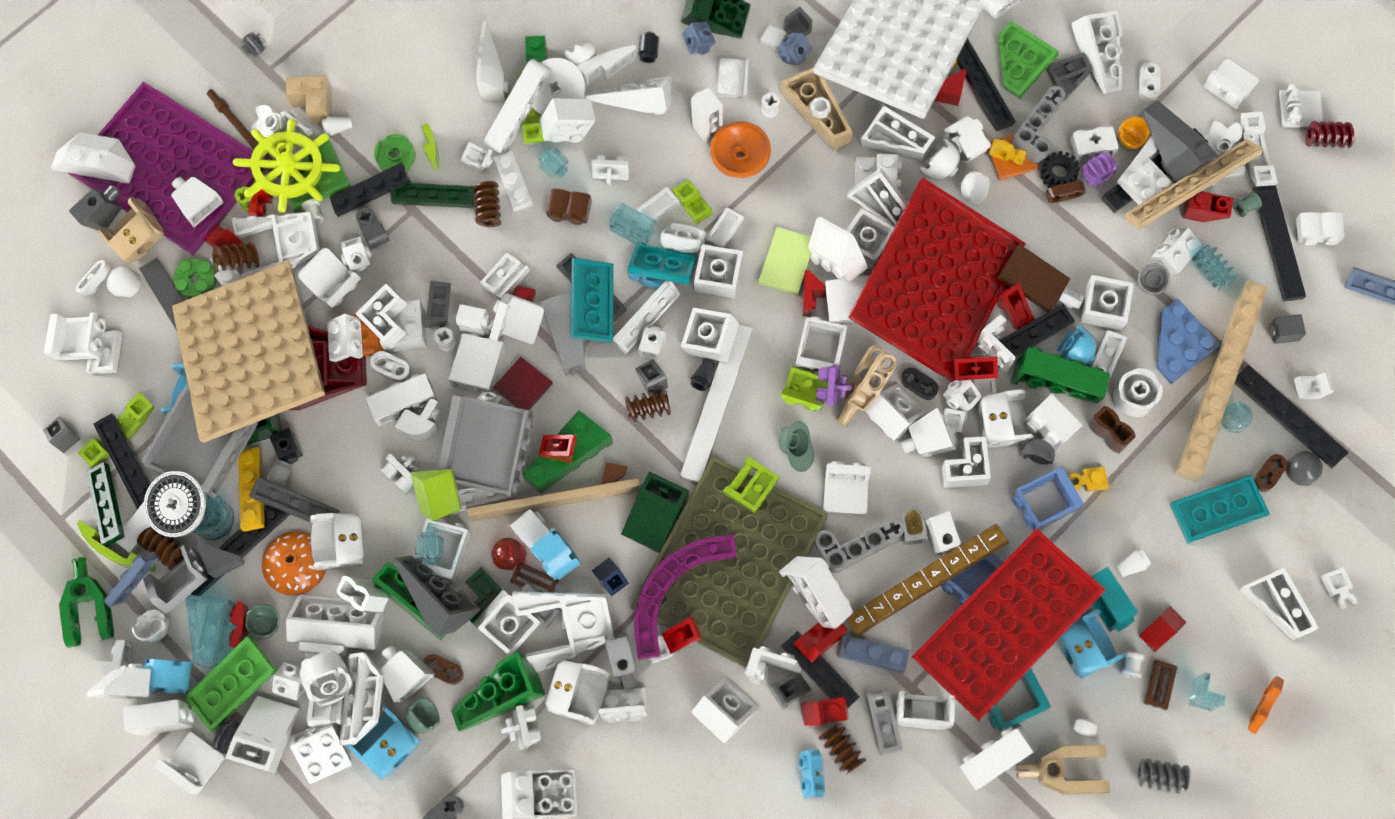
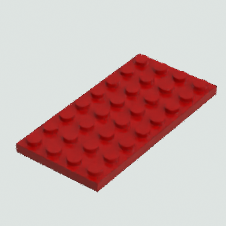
[912,528,1105,722]

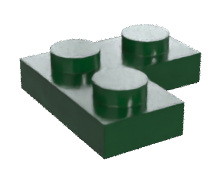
[465,567,502,630]

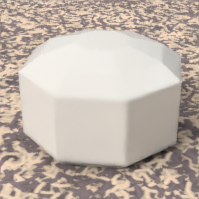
[810,97,831,119]
[1073,719,1097,737]

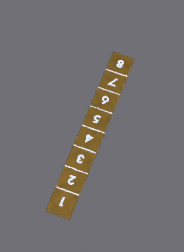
[847,523,1009,637]

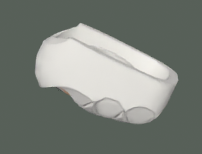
[660,222,706,253]

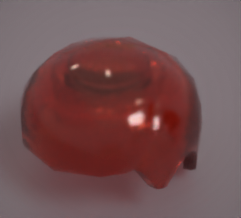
[491,538,527,570]

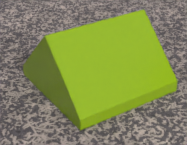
[411,469,462,521]

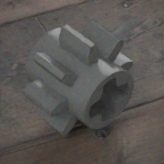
[241,32,266,57]

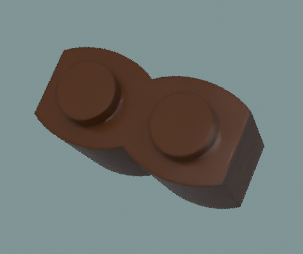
[546,189,592,225]
[1088,406,1136,454]

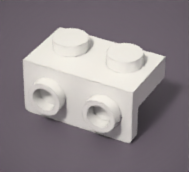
[1151,227,1202,275]
[327,314,363,362]

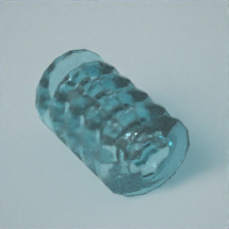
[1192,245,1238,291]

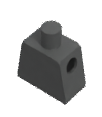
[69,185,121,230]

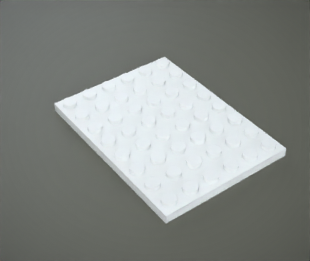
[813,0,983,119]

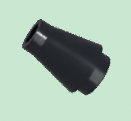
[691,359,715,391]

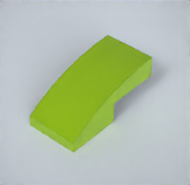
[421,123,439,171]
[672,179,713,225]

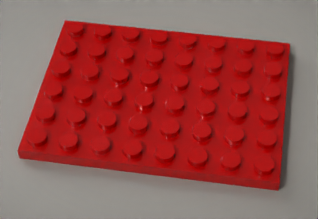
[847,178,1026,382]

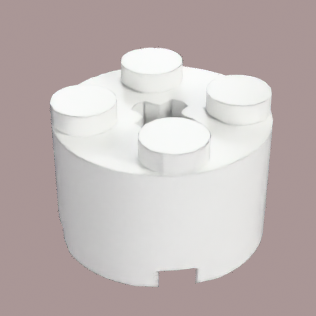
[943,116,991,164]
[1113,368,1163,417]
[300,650,352,705]

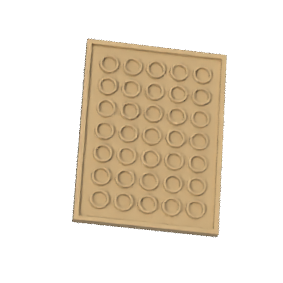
[172,260,325,443]

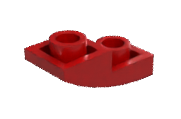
[248,182,273,217]
[228,601,249,648]

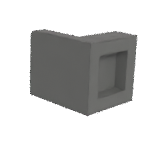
[784,6,813,37]

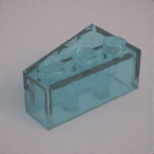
[186,595,236,669]

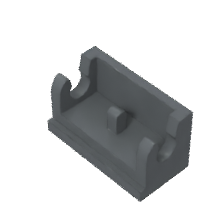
[425,281,451,328]

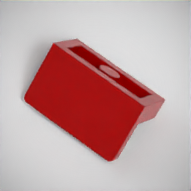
[794,622,848,663]

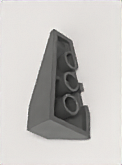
[1142,101,1216,183]
[394,555,481,636]

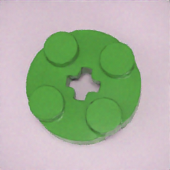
[374,134,416,172]
[174,258,217,299]

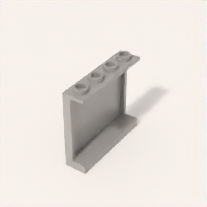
[141,387,258,499]
[437,395,534,497]

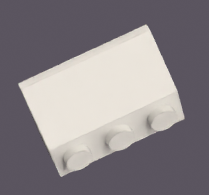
[808,217,868,282]

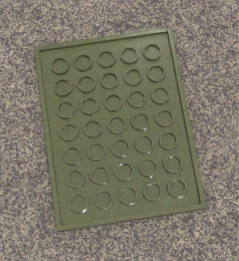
[630,456,828,669]

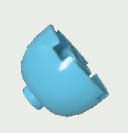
[1057,326,1096,365]

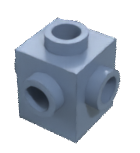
[682,22,716,55]
[776,33,813,65]

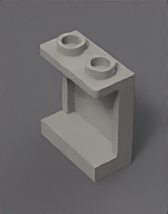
[143,545,207,614]

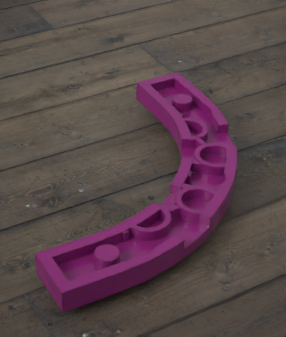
[634,535,737,660]

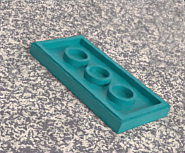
[570,257,614,343]
[1170,474,1270,544]

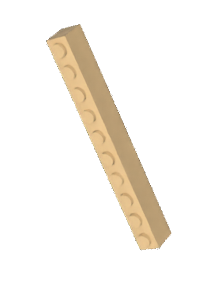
[1175,280,1268,482]

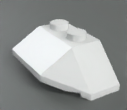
[51,132,135,184]
[339,652,383,745]

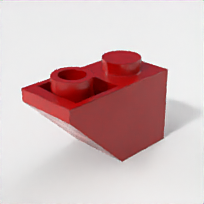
[1183,191,1234,222]

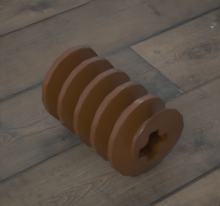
[473,181,501,227]
[212,242,259,272]
[625,389,671,422]
[137,527,184,570]
[818,723,867,775]

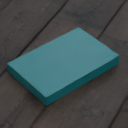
[628,244,697,285]

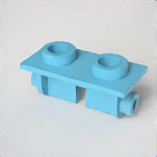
[798,749,825,799]

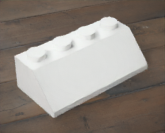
[286,594,386,650]

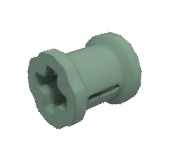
[1233,192,1262,217]

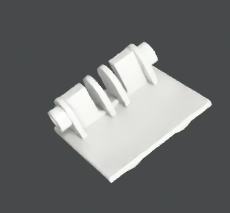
[1279,84,1323,128]

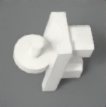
[591,155,629,185]
[381,454,420,493]
[501,705,541,751]

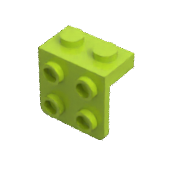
[780,366,828,411]

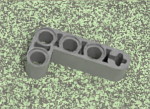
[1011,86,1065,164]
[815,519,904,573]

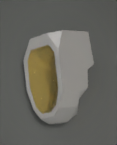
[901,506,927,545]

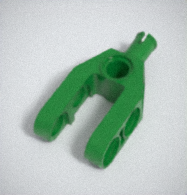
[59,557,114,648]

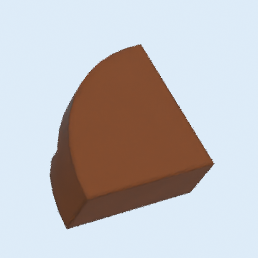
[602,463,628,484]

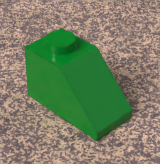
[525,35,548,64]

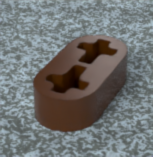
[1045,181,1086,203]
[1254,454,1287,492]
[423,654,464,685]

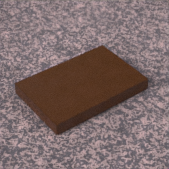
[997,244,1071,312]

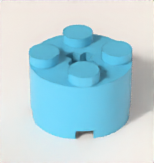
[530,528,581,580]
[144,659,192,694]

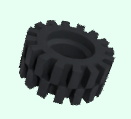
[1040,151,1080,188]

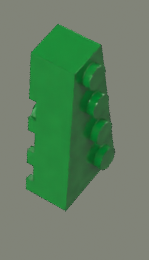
[1011,347,1110,403]
[522,410,613,493]
[372,562,446,640]

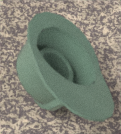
[778,421,814,472]

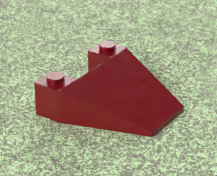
[288,325,367,410]

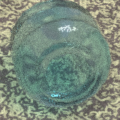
[538,148,568,178]
[1221,402,1253,433]
[415,532,444,564]

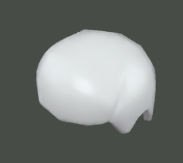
[564,42,596,65]
[961,171,990,204]
[106,266,141,298]
[132,609,170,643]

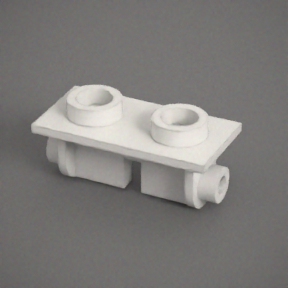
[280,110,321,141]

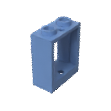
[1013,466,1084,531]

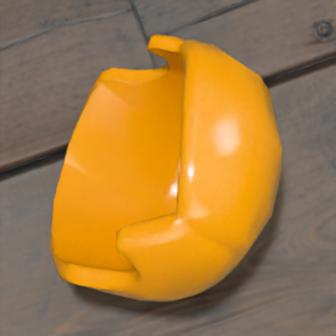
[1117,116,1151,150]

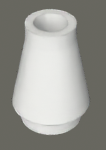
[322,116,352,136]
[1115,550,1151,578]

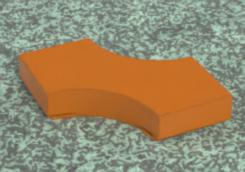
[1248,676,1284,734]

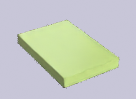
[758,227,812,295]

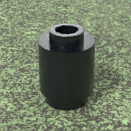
[638,32,659,63]
[212,719,240,755]

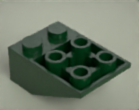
[681,0,751,39]
[621,471,689,553]

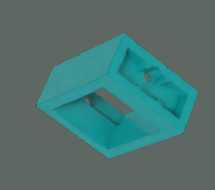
[1091,567,1139,632]
[988,668,1051,733]

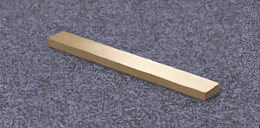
[1125,139,1262,229]
[467,478,641,522]

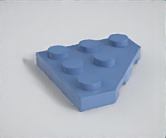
[1157,299,1221,384]

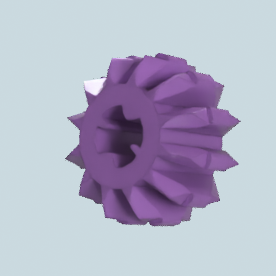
[1081,152,1118,186]

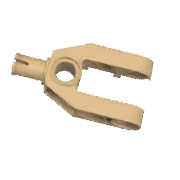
[836,346,897,427]
[1016,745,1110,795]

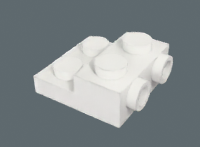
[855,154,901,191]

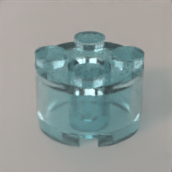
[192,495,234,541]

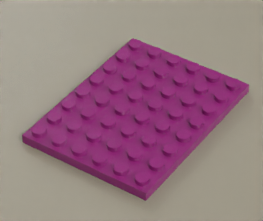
[68,81,267,256]

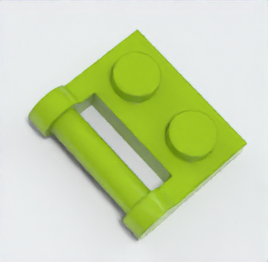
[723,457,780,513]

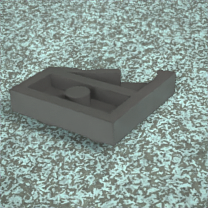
[1046,52,1093,101]

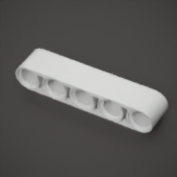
[484,59,551,154]

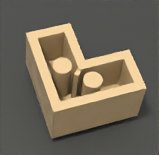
[286,75,332,123]

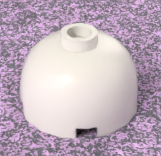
[920,138,960,180]

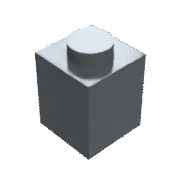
[1269,314,1306,344]

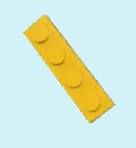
[238,447,265,532]

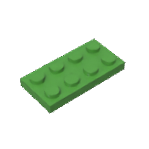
[184,636,278,731]

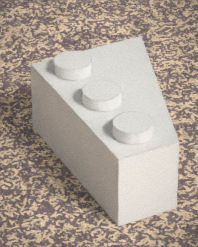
[861,106,935,161]
[847,167,908,227]
[779,556,854,629]
[1240,568,1319,641]

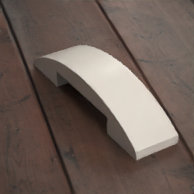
[1241,111,1278,186]

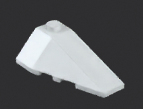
[1071,10,1122,94]

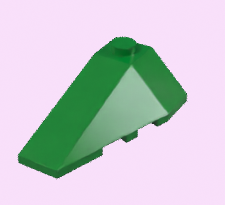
[452,651,546,732]

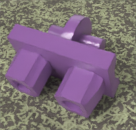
[816,364,852,406]

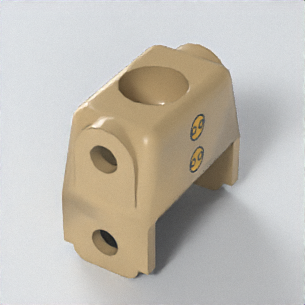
[97,197,164,264]

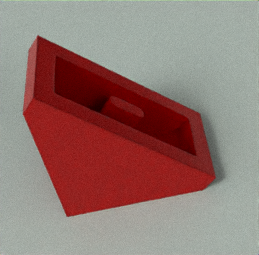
[934,69,966,106]
[954,356,998,380]
[538,435,577,463]
[1139,606,1187,652]

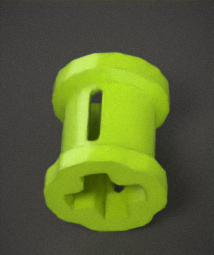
[234,187,252,212]

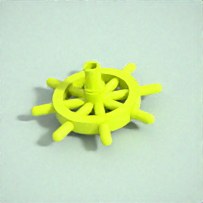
[233,119,341,213]

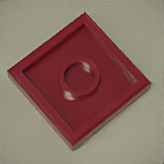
[493,357,553,410]

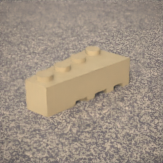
[781,68,852,150]

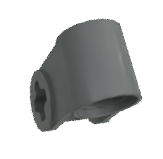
[356,208,390,250]
[422,796,464,819]

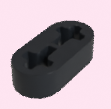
[901,368,939,400]

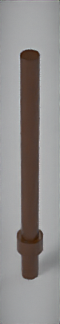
[206,89,282,177]

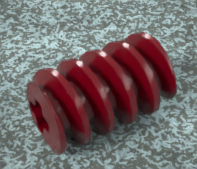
[1305,121,1354,148]

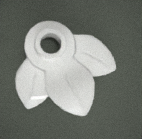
[250,105,283,138]
[1202,121,1242,156]

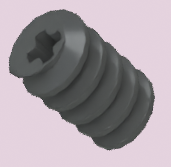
[1138,758,1190,794]

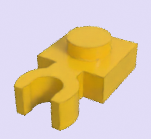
[989,138,1027,165]
[1068,466,1109,492]

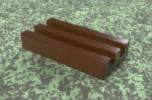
[510,562,559,593]
[1143,660,1178,711]

